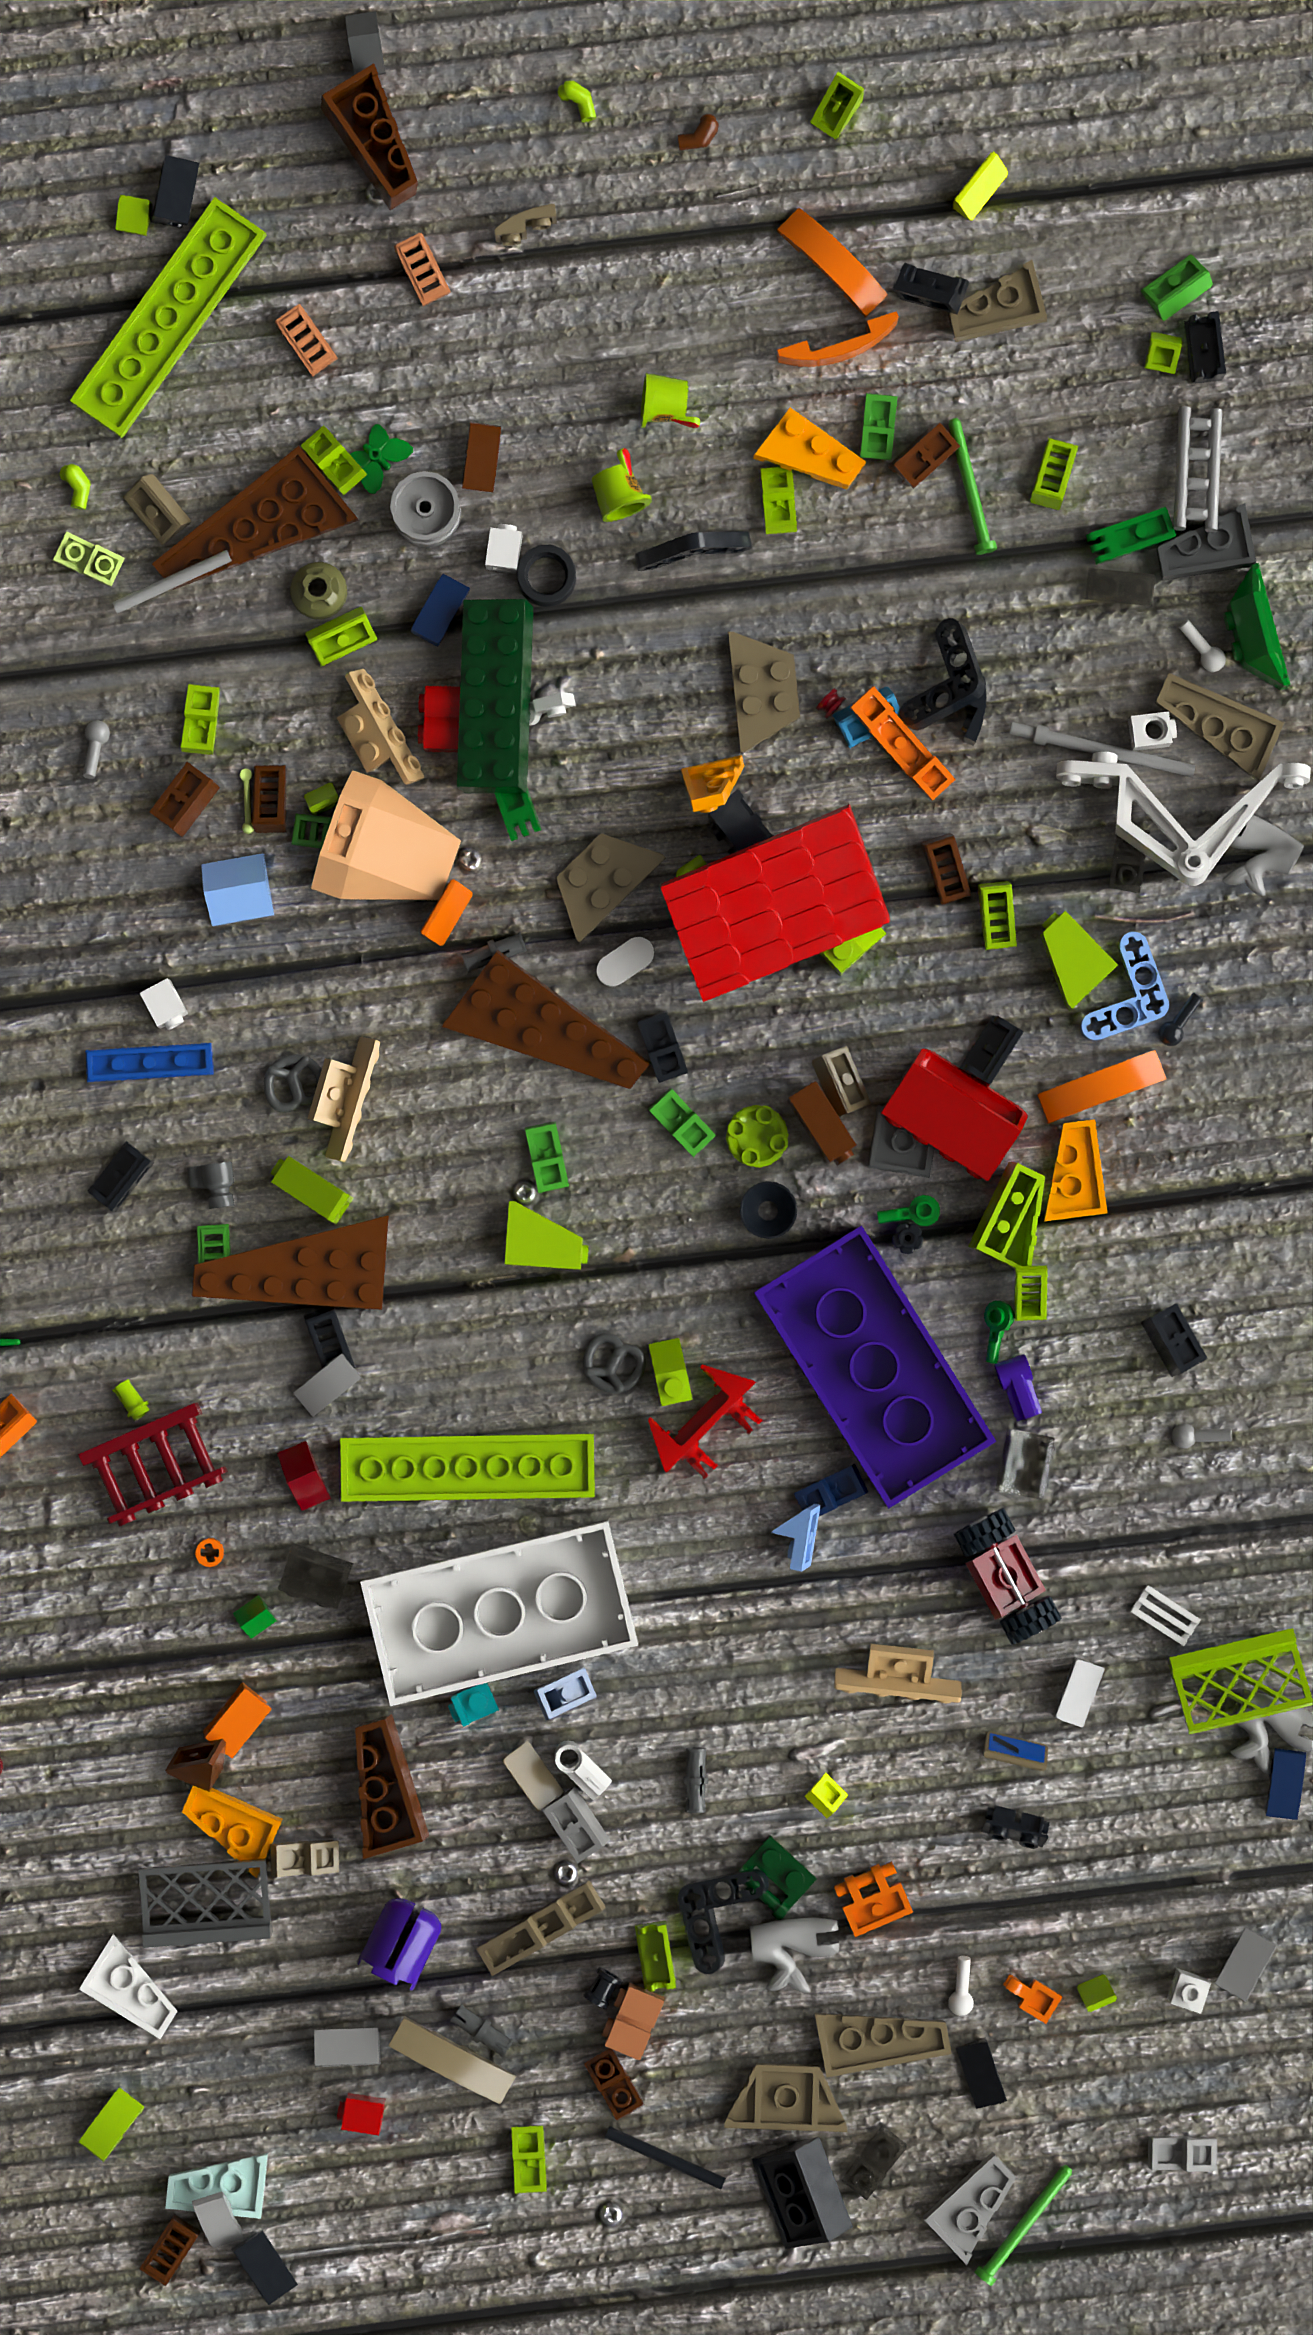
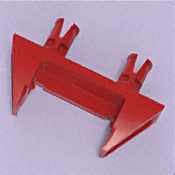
[648,1364,763,1479]

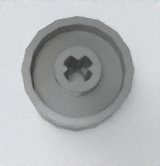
[390,471,461,548]

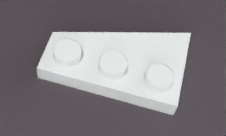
[79,1934,178,2039]

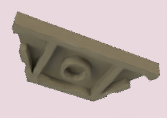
[728,632,800,754]
[556,833,666,943]
[724,2063,847,2132]

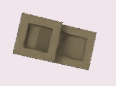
[270,1840,339,1877]

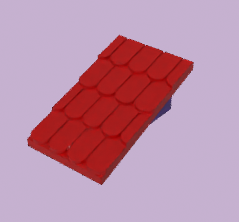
[660,804,890,1002]

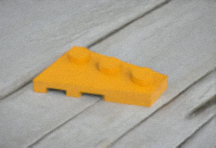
[753,407,866,490]
[681,755,744,813]
[1044,1119,1107,1222]
[182,1786,283,1879]

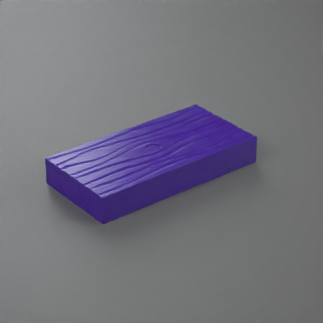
[754,1226,997,1509]

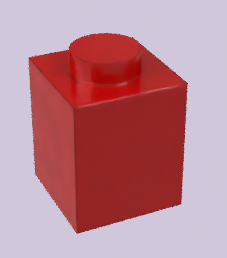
[337,2093,386,2136]

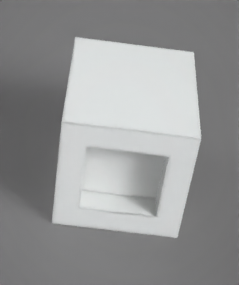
[485,524,523,574]
[1128,711,1177,751]
[140,978,188,1030]
[1167,1968,1211,2014]

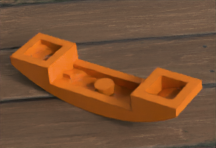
[777,208,888,318]
[776,311,899,367]
[850,686,956,801]
[1037,1050,1166,1124]

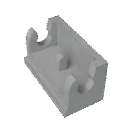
[542,1786,610,1864]
[1215,1928,1278,2002]
[314,2028,381,2067]

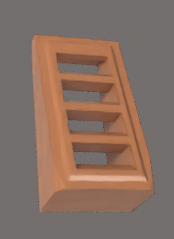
[394,232,451,306]
[275,304,338,377]

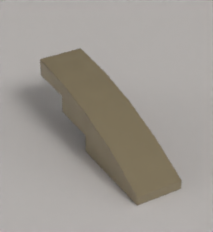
[476,1880,606,1976]
[388,2016,516,2104]

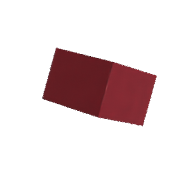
[277,1440,331,1511]

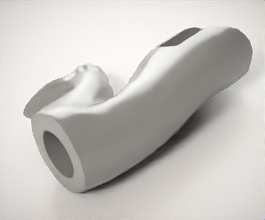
[1222,806,1304,896]
[1231,1689,1313,1775]
[750,1918,840,1993]

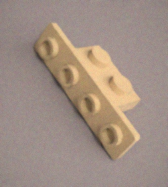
[337,669,424,785]
[307,1037,380,1162]
[834,1644,962,1704]

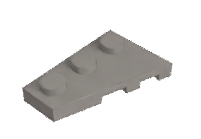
[923,2152,1016,2265]

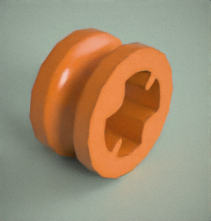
[195,1538,224,1567]

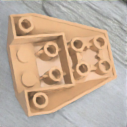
[311,770,461,900]

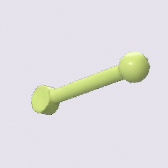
[240,769,254,834]

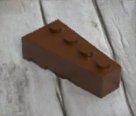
[321,63,418,210]
[355,1714,430,1859]

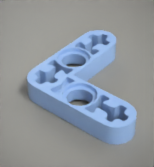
[1080,932,1169,1041]

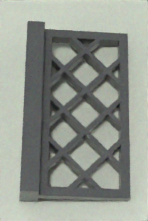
[139,1859,273,1948]

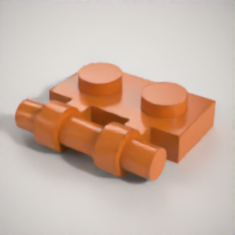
[834,1861,913,1937]

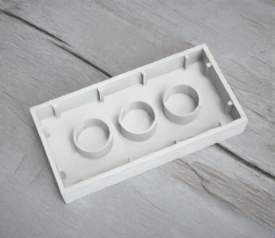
[360,1520,638,1706]

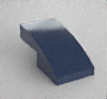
[411,574,470,647]
[794,1464,868,1516]
[1265,1748,1306,1820]

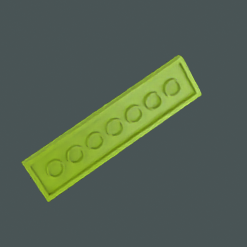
[70,197,267,438]
[340,1434,595,1502]

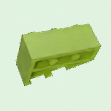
[968,1162,1045,1270]

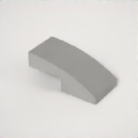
[293,1353,362,1417]
[1148,2136,1217,2172]
[192,2191,243,2248]

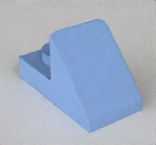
[772,1504,821,1572]

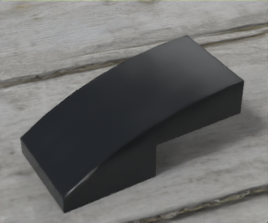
[637,1010,688,1083]

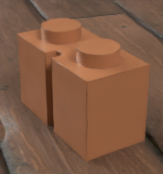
[602,1982,664,2060]

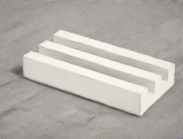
[1130,1585,1201,1646]

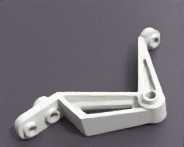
[1056,752,1311,886]

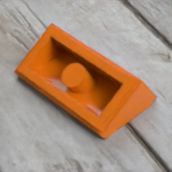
[421,879,473,946]
[0,1394,37,1458]

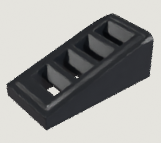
[304,1306,356,1369]

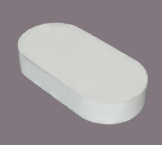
[597,937,654,987]

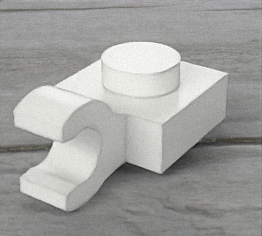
[529,692,576,726]

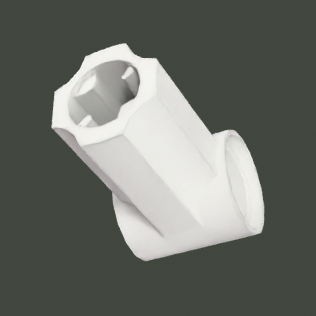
[554,1740,612,1800]

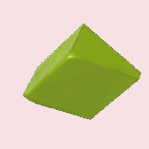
[116,195,153,236]
[1144,332,1182,374]
[304,783,339,816]
[1077,1974,1117,2012]

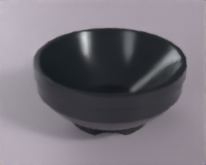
[740,1181,797,1239]

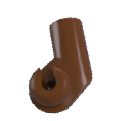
[678,114,719,151]

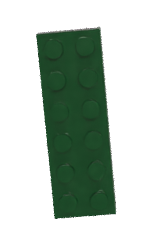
[457,599,534,793]

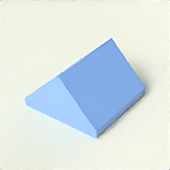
[201,853,275,926]

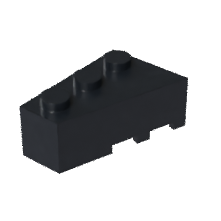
[707,789,774,855]

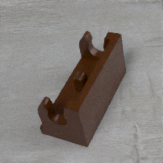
[887,422,960,489]
[149,762,220,838]

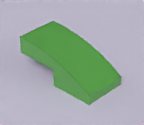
[860,393,898,460]
[648,1088,716,1157]
[525,1121,569,1193]

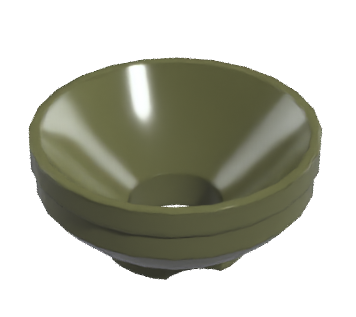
[290,562,347,619]

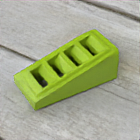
[1030,438,1078,510]
[978,881,1017,950]
[1013,1265,1048,1321]

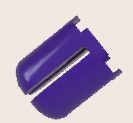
[357,1898,441,1990]

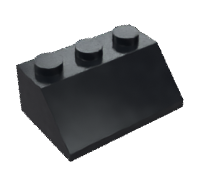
[751,2137,853,2249]

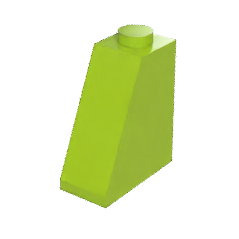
[1040,911,1118,1011]
[270,1156,354,1224]
[505,1201,589,1270]

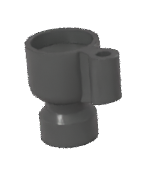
[187,1161,235,1209]

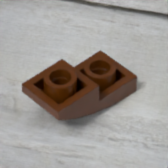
[462,422,501,493]
[584,2048,645,2121]

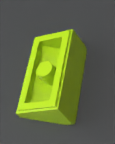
[305,607,378,667]

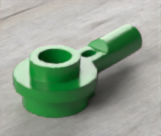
[877,1195,940,1226]
[984,1300,1015,1364]

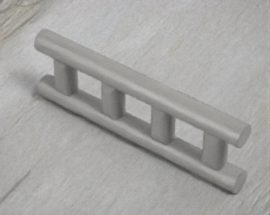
[1173,406,1222,532]

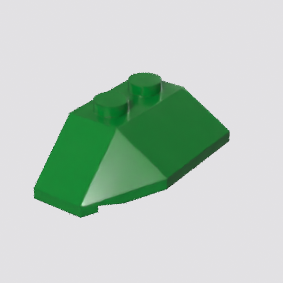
[1223,563,1291,690]

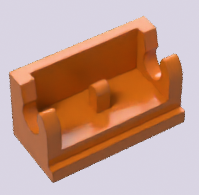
[203,1682,272,1758]

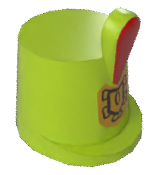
[640,373,700,428]
[592,448,652,522]

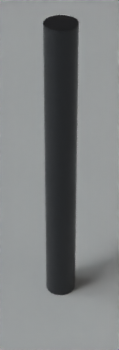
[604,2126,726,2190]

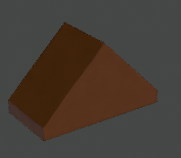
[165,1739,226,1792]

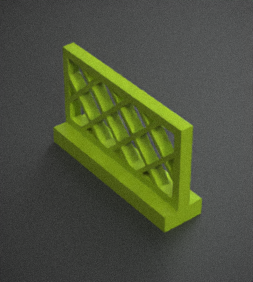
[1169,1628,1313,1735]

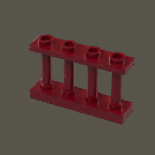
[78,1402,228,1527]

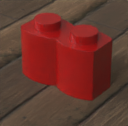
[418,686,460,752]

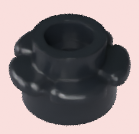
[892,1223,923,1254]

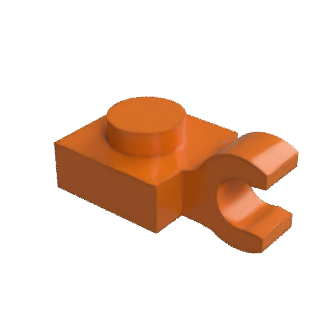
[1003,1974,1062,2024]

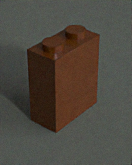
[787,1081,857,1166]

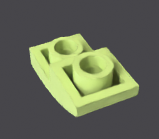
[52,531,125,587]

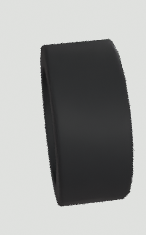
[517,544,576,607]

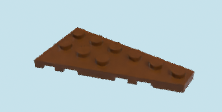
[152,446,359,590]
[441,950,650,1089]
[192,1215,389,1310]

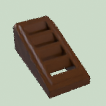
[252,765,286,833]
[921,833,971,905]
[139,2214,201,2286]

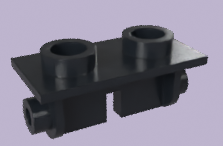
[981,1805,1050,1849]

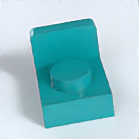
[448,1682,499,1727]

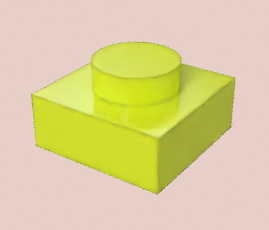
[804,1773,848,1818]

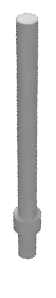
[1009,722,1195,777]

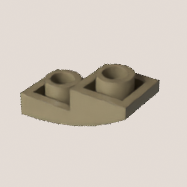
[494,204,557,246]

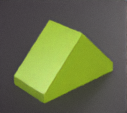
[810,72,864,140]

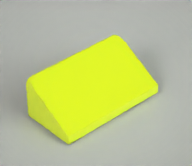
[953,151,1008,221]

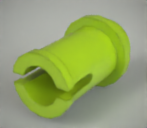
[112,1379,150,1421]

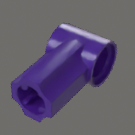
[994,1354,1042,1421]

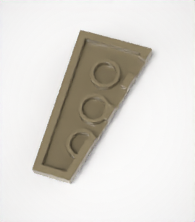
[1155,673,1284,781]
[814,2013,952,2077]

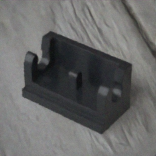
[151,155,200,228]
[893,263,969,315]
[1184,311,1226,384]
[959,1015,1024,1087]
[87,1141,154,1212]
[1141,1303,1208,1377]
[231,2230,298,2305]

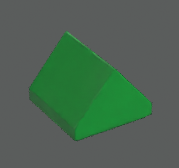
[233,1595,277,1639]

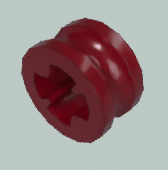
[815,688,846,719]

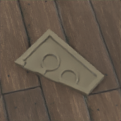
[948,260,1047,342]

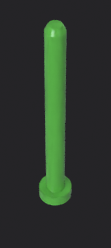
[948,418,997,555]
[974,2165,1072,2286]

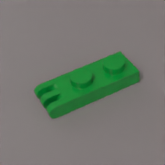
[1085,507,1176,565]
[494,788,541,841]

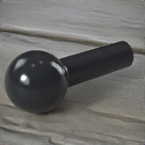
[1158,992,1203,1046]

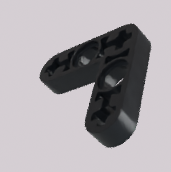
[635,531,752,571]
[899,618,985,731]
[678,1869,769,1974]

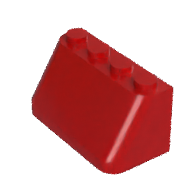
[881,1048,1028,1181]

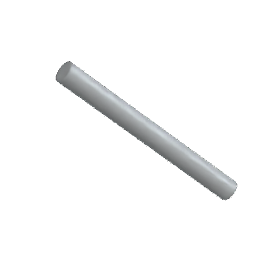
[112,550,232,614]

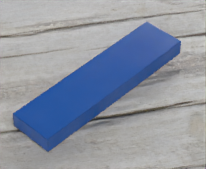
[85,1043,214,1083]

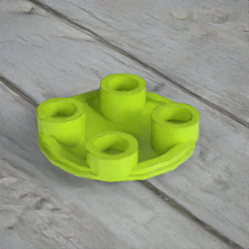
[726,1105,789,1168]

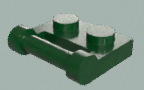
[735,1835,817,1921]

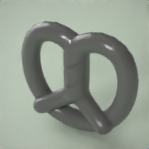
[264,1054,322,1113]
[583,1333,646,1394]

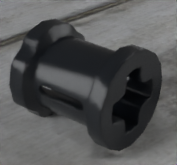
[583,1967,623,2009]

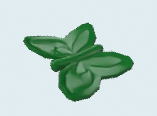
[350,424,413,494]

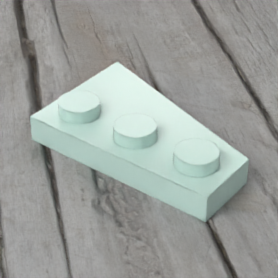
[165,2153,268,2219]

